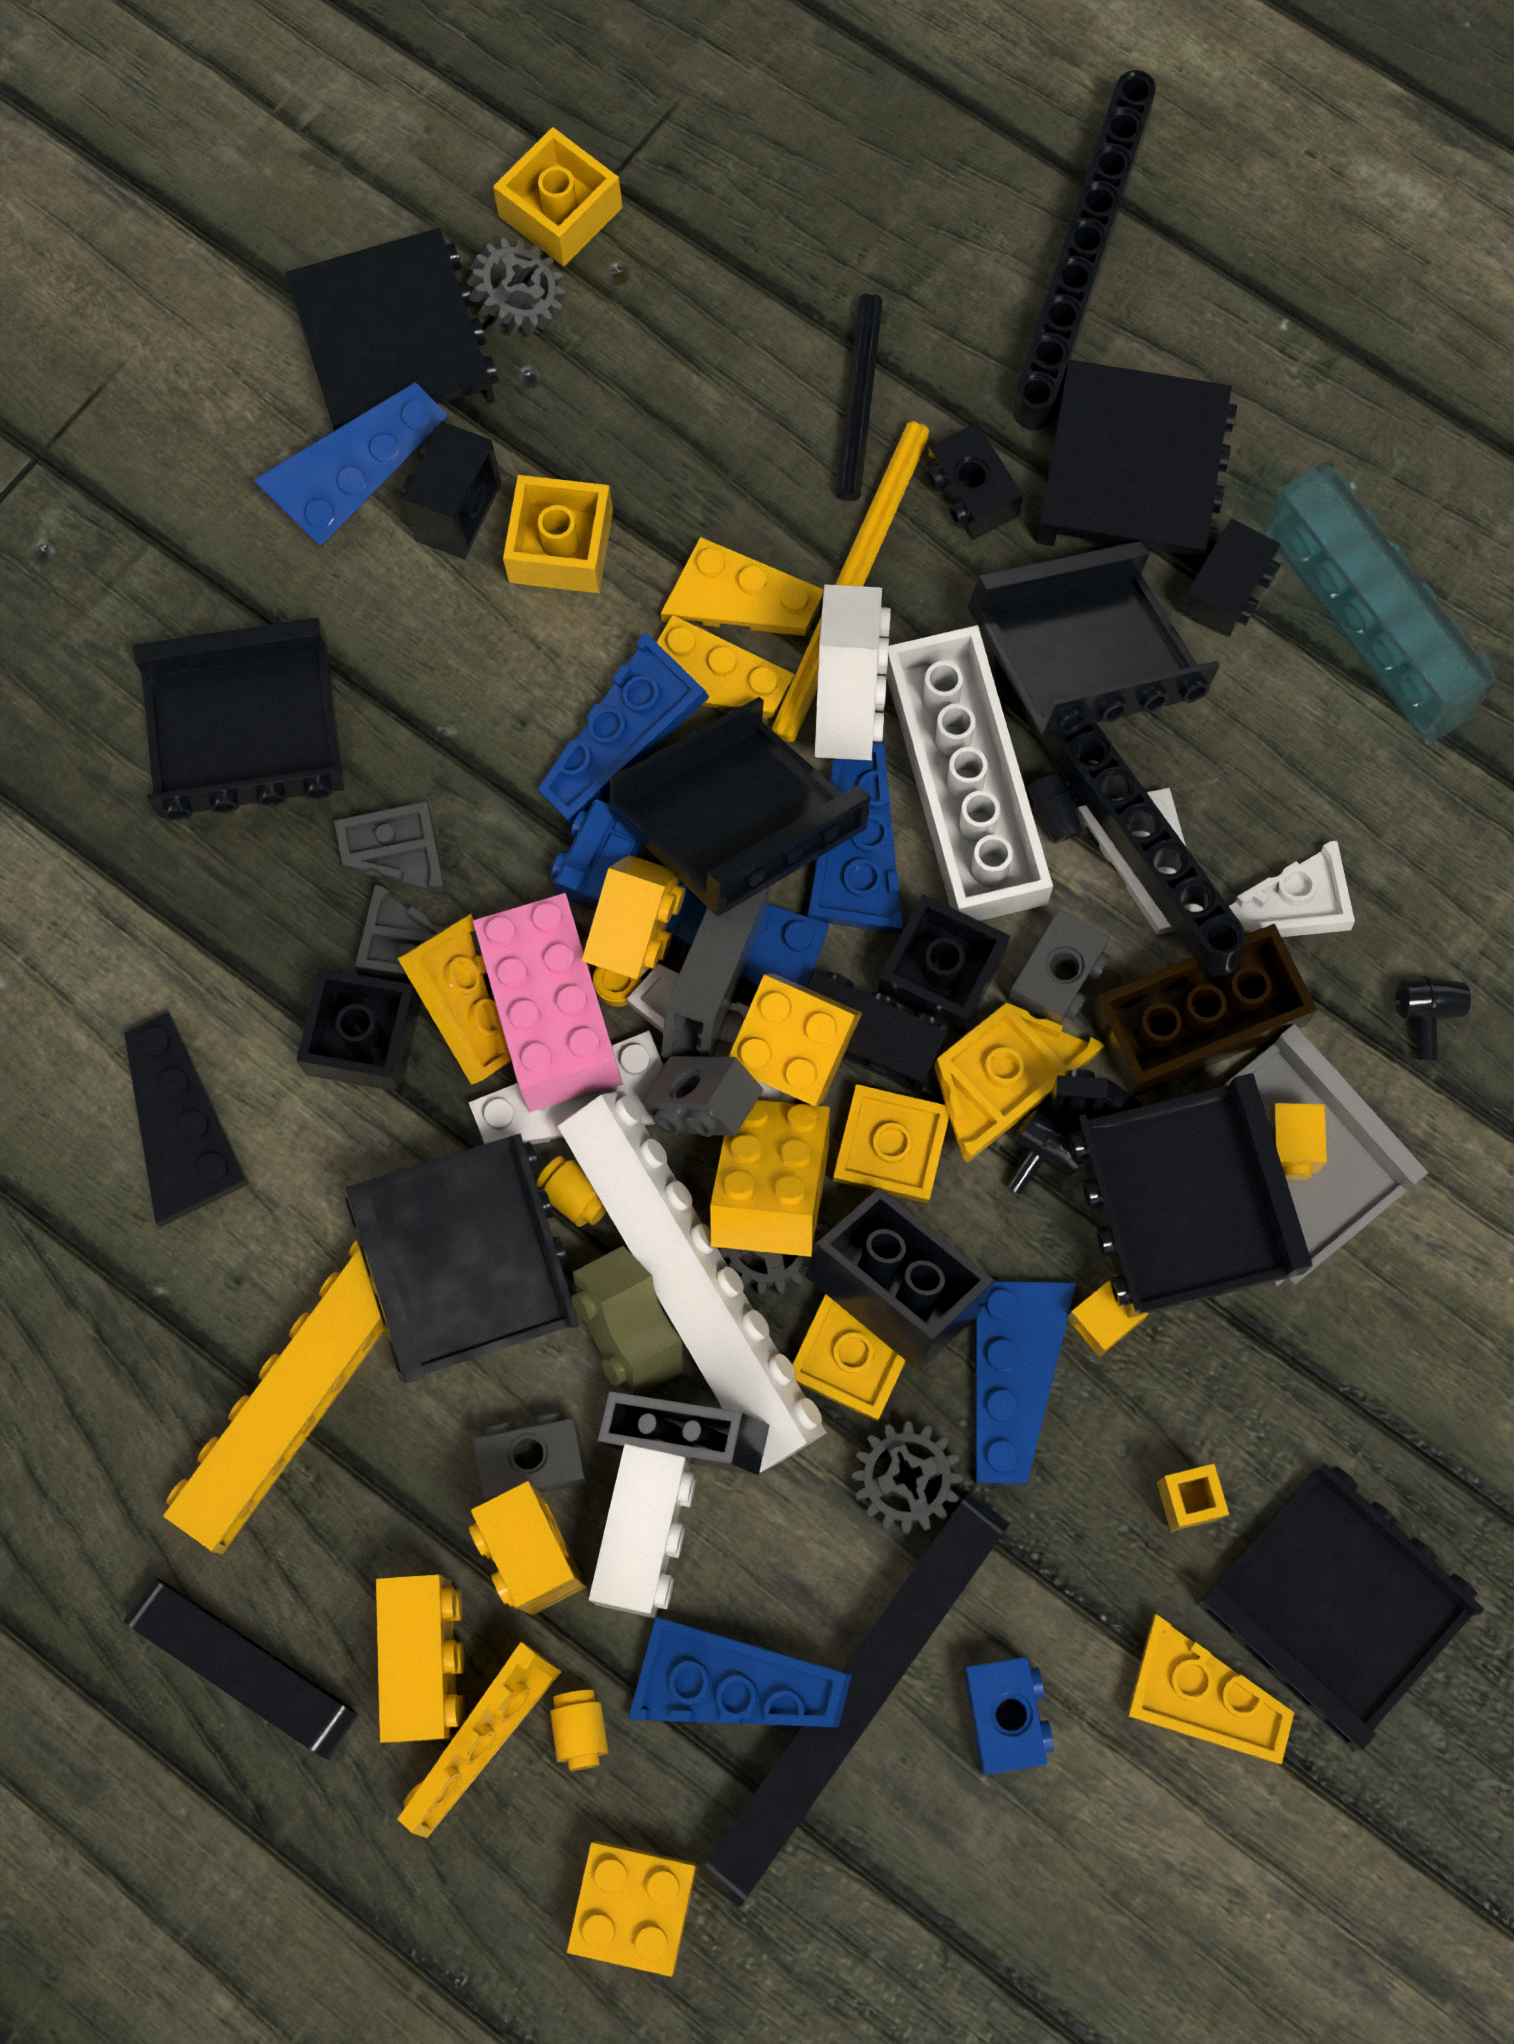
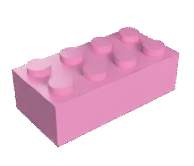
[473,893,623,1113]

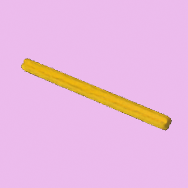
[772,421,929,743]

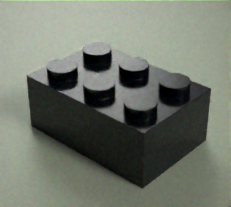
[805,1187,995,1372]

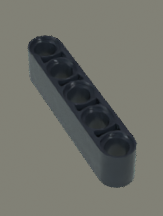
[123,1576,359,1760]

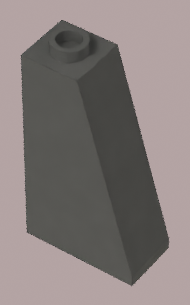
[661,886,770,1058]

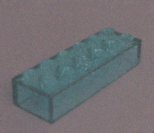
[1264,461,1497,746]

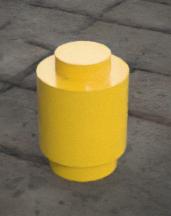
[536,1156,607,1227]
[550,1690,609,1771]

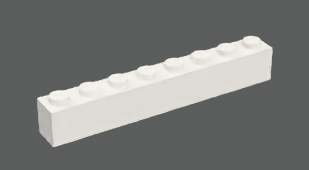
[557,1091,827,1473]

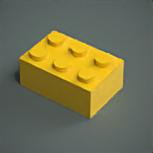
[710,1100,830,1257]
[468,1481,587,1615]
[376,1575,466,1743]

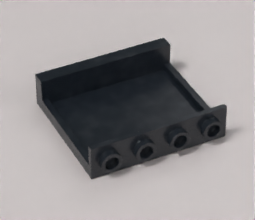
[285,227,499,431]
[1036,360,1237,570]
[968,541,1220,736]
[133,618,345,820]
[609,697,871,917]
[1069,1073,1313,1318]
[341,1133,579,1384]
[1196,1464,1484,1750]

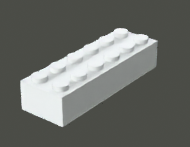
[886,625,1053,921]

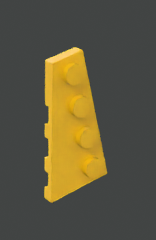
[397,1642,562,1838]

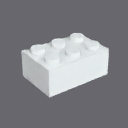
[815,584,891,761]
[589,1444,696,1618]

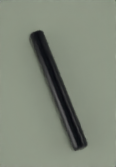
[836,293,883,502]

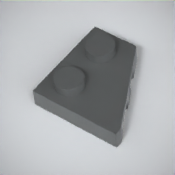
[334,801,446,893]
[355,885,445,983]

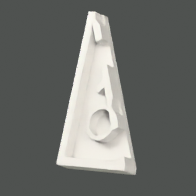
[1184,841,1355,947]

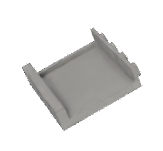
[1222,1023,1429,1293]

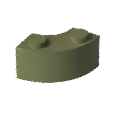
[572,1246,683,1396]

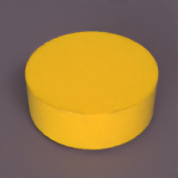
[593,966,642,1007]

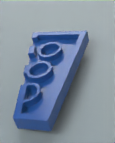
[254,382,449,547]
[538,632,709,826]
[808,743,903,934]
[666,881,829,990]
[975,1281,1076,1485]
[628,1617,852,1727]

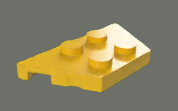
[934,1002,1104,1163]

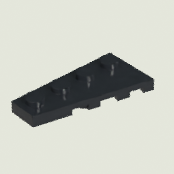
[124,1012,250,1227]

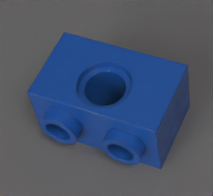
[963,1657,1054,1775]

